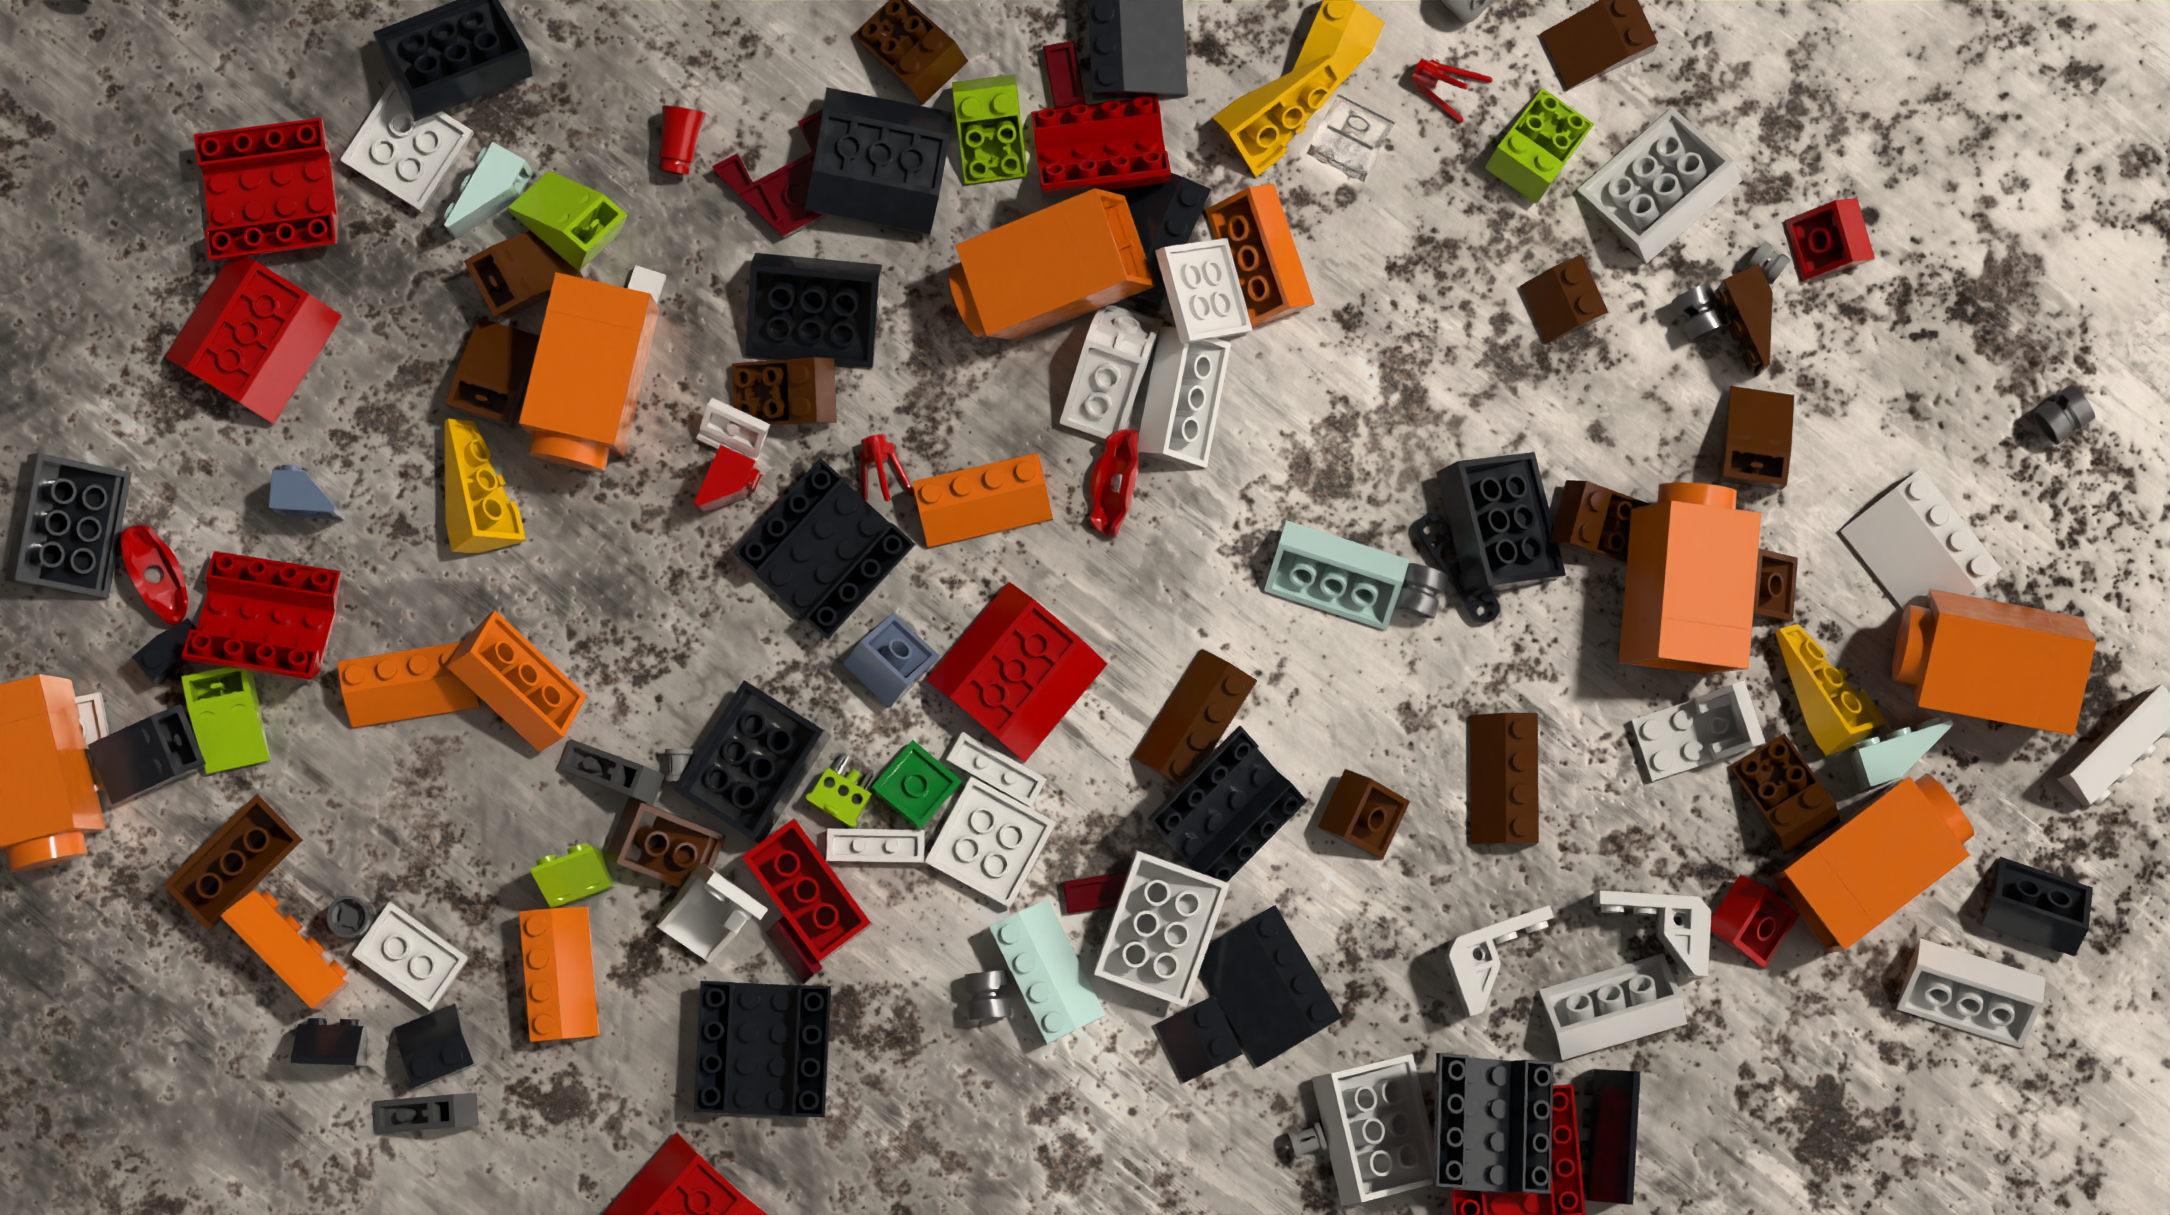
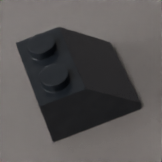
[1155,995,1243,1083]
[394,1003,479,1088]
[291,1018,368,1066]

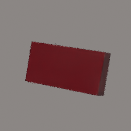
[1043,40,1086,109]
[1062,872,1127,914]
[766,917,823,984]

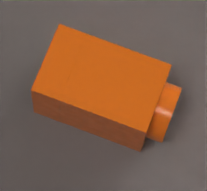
[949,188,1156,341]
[519,272,660,473]
[1618,482,1761,674]
[1892,589,2096,736]
[0,674,106,872]
[1770,773,1975,953]

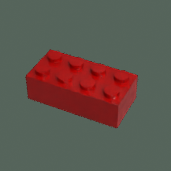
[742,818,873,963]

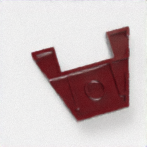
[712,109,828,238]

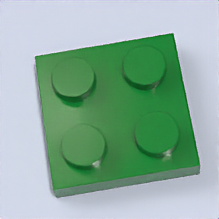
[870,740,962,831]

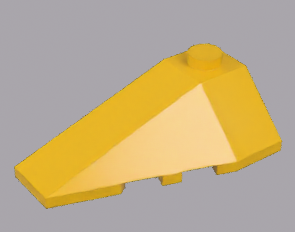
[1292,0,1385,124]
[1212,54,1344,177]
[444,418,526,554]
[1775,624,1888,756]

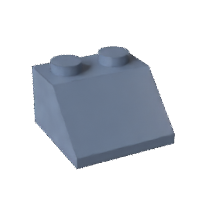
[269,465,344,520]
[843,613,940,708]

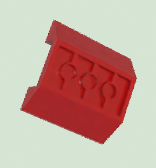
[1031,96,1171,198]
[194,118,339,261]
[165,256,343,425]
[182,551,341,680]
[926,582,1108,763]
[1451,1084,1586,1215]
[603,1132,769,1215]

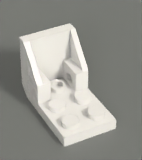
[1059,303,1163,439]
[1630,681,1766,782]
[656,863,768,963]
[1593,891,1711,978]
[1444,905,1554,1017]

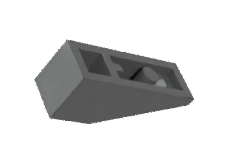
[558,739,665,805]
[374,1093,479,1134]

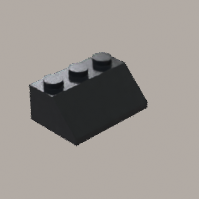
[1982,857,2093,957]

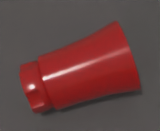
[658,105,706,175]

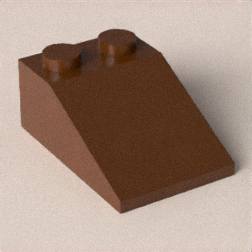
[1541,0,1658,91]
[604,797,726,888]

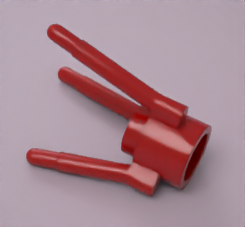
[1411,58,1493,123]
[858,434,915,502]

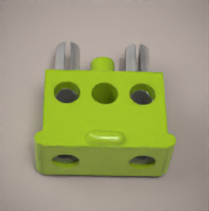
[806,753,879,829]

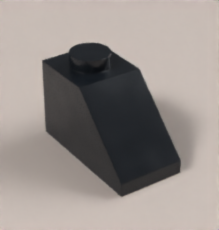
[132,618,197,685]

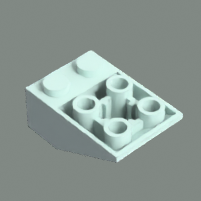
[443,142,533,239]
[1848,717,1953,791]

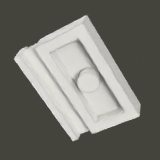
[696,398,770,461]

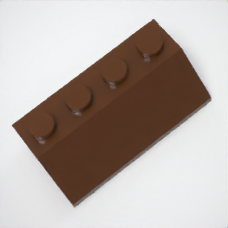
[1133,649,1257,787]
[1470,713,1539,845]
[163,793,303,932]

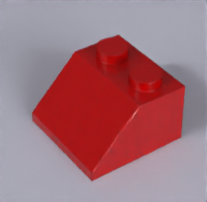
[1785,198,1875,281]
[693,445,763,514]
[1710,874,1800,969]

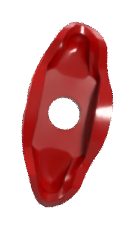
[1089,429,1138,539]
[121,524,188,626]

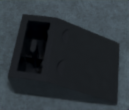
[87,704,206,805]

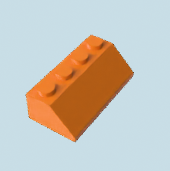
[1205,184,1315,328]
[912,453,1053,548]
[447,610,587,752]
[337,641,480,728]
[221,889,350,1010]
[519,906,599,1042]

